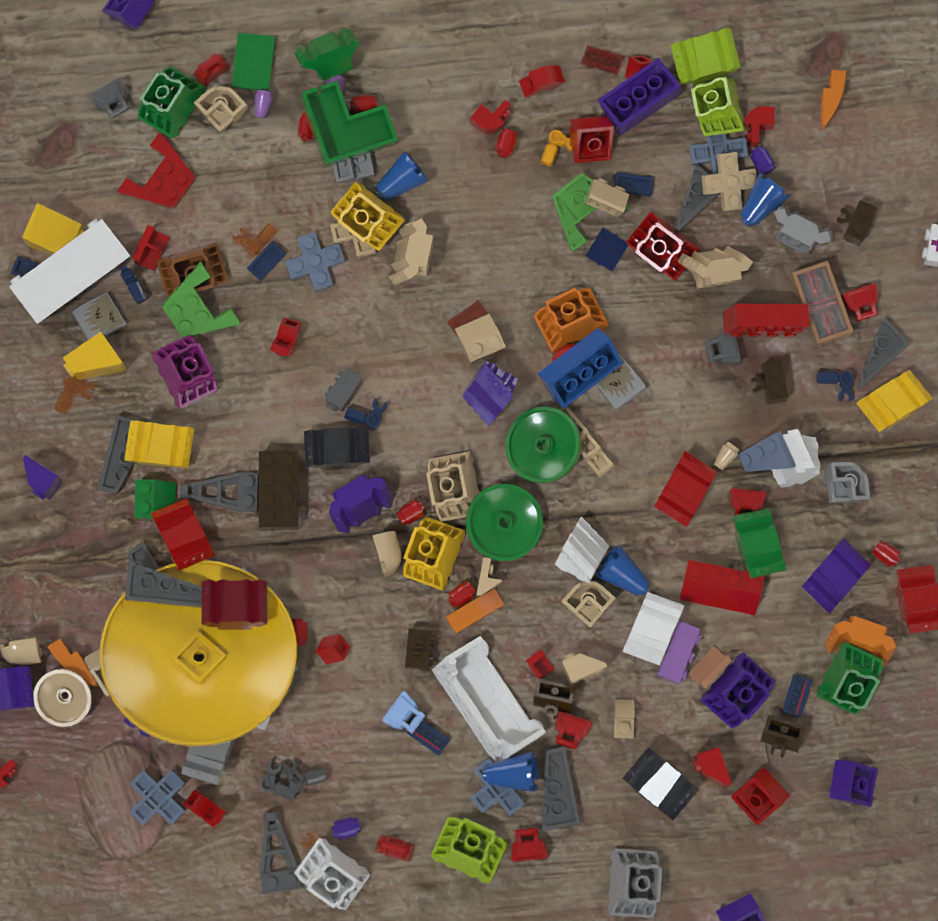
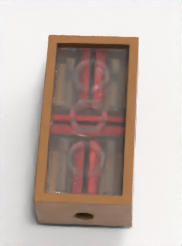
[789,261,854,348]

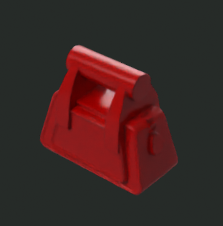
[193,53,231,86]
[841,284,878,322]
[729,488,767,516]
[555,711,592,750]
[511,827,548,863]
[375,835,415,862]

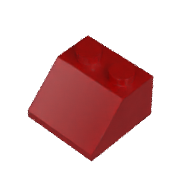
[569,116,614,163]
[692,747,732,788]
[731,767,790,826]

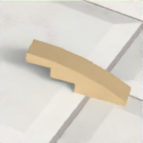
[559,406,614,478]

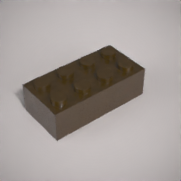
[259,450,299,531]

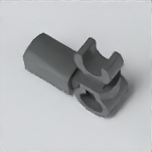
[260,760,297,800]
[282,760,326,792]

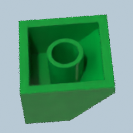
[134,480,176,521]

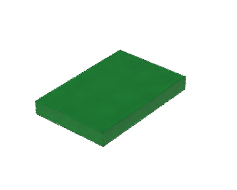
[231,33,275,92]

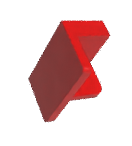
[132,225,170,271]

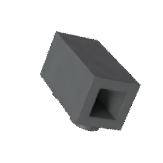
[324,368,363,412]

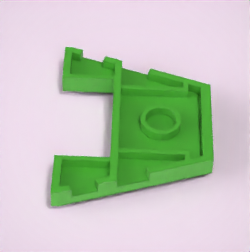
[552,173,631,252]
[162,262,240,338]

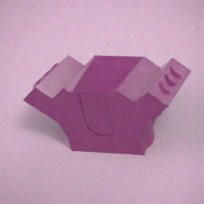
[152,335,217,409]

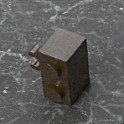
[836,200,877,247]
[751,360,788,404]
[405,628,435,671]
[533,678,576,720]
[760,715,806,758]

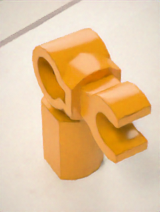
[540,130,572,167]

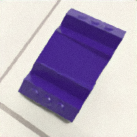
[462,361,518,427]
[329,474,393,534]
[802,538,871,614]
[701,653,775,729]
[0,666,35,711]

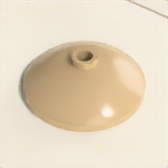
[33,669,92,727]

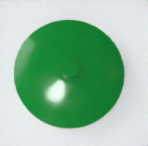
[505,407,581,484]
[465,484,543,561]

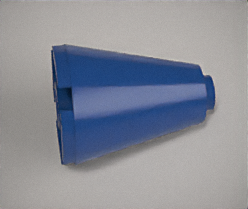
[375,151,428,201]
[740,173,790,227]
[595,545,650,596]
[483,752,538,792]

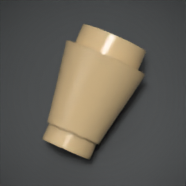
[714,441,740,471]

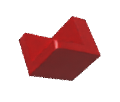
[625,55,653,79]
[316,634,350,664]
[525,649,554,679]

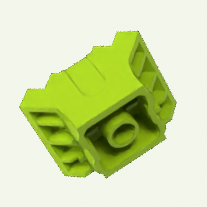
[671,28,741,85]
[691,77,745,136]
[431,817,507,883]

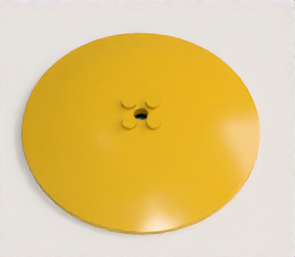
[100,560,297,746]

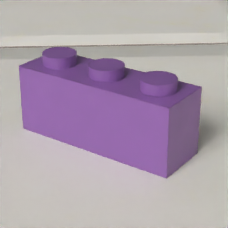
[657,620,702,685]

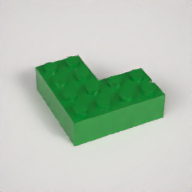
[300,81,398,168]

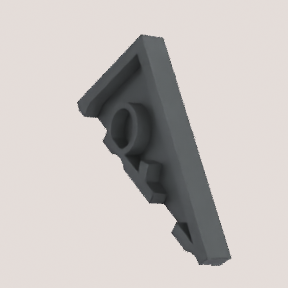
[675,164,720,233]
[857,318,910,389]

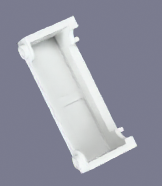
[9,219,130,324]
[432,636,546,763]

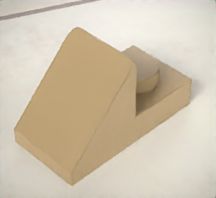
[476,557,503,598]
[614,699,635,739]

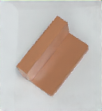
[688,647,732,690]

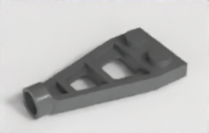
[180,473,258,512]
[260,812,302,894]

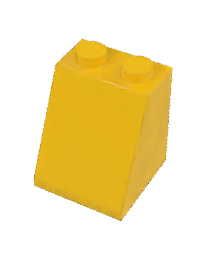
[22,203,85,256]
[63,332,127,380]

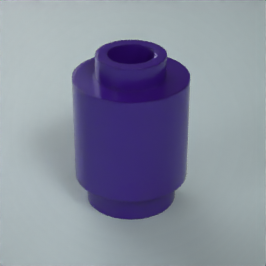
[750,146,776,176]
[331,817,361,840]

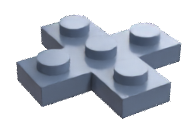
[689,134,748,174]
[285,232,345,292]
[470,758,525,816]
[130,770,185,826]

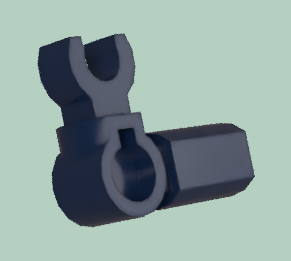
[119,265,147,305]
[816,371,854,402]
[344,399,387,431]

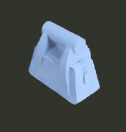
[383,691,426,734]

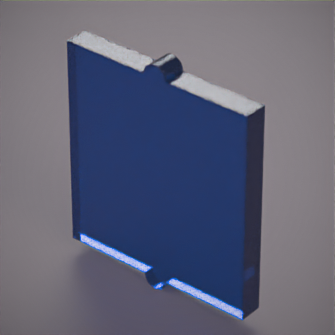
[585,228,628,272]

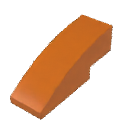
[820,70,846,130]
[446,588,505,635]
[47,639,99,687]

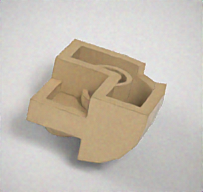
[194,86,247,133]
[373,531,402,577]
[561,581,616,628]
[0,638,43,667]

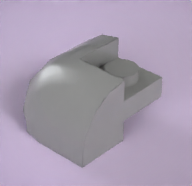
[823,462,870,504]

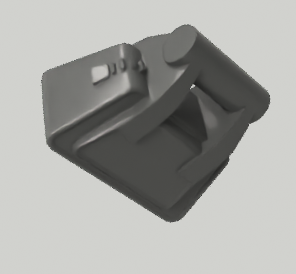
[89,78,130,119]
[705,331,741,365]

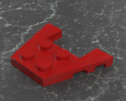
[117,132,196,209]

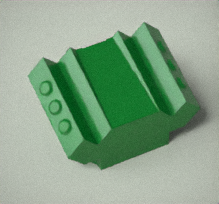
[294,27,360,82]
[138,66,205,138]
[733,508,786,578]
[817,642,883,715]

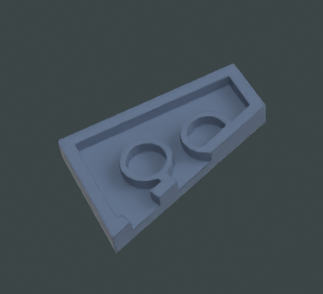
[738,432,796,472]

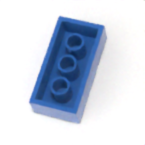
[538,328,623,409]

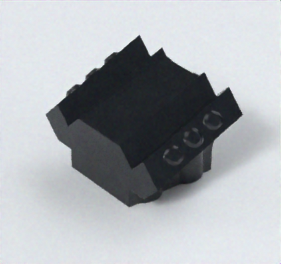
[304,426,370,471]
[622,748,699,820]

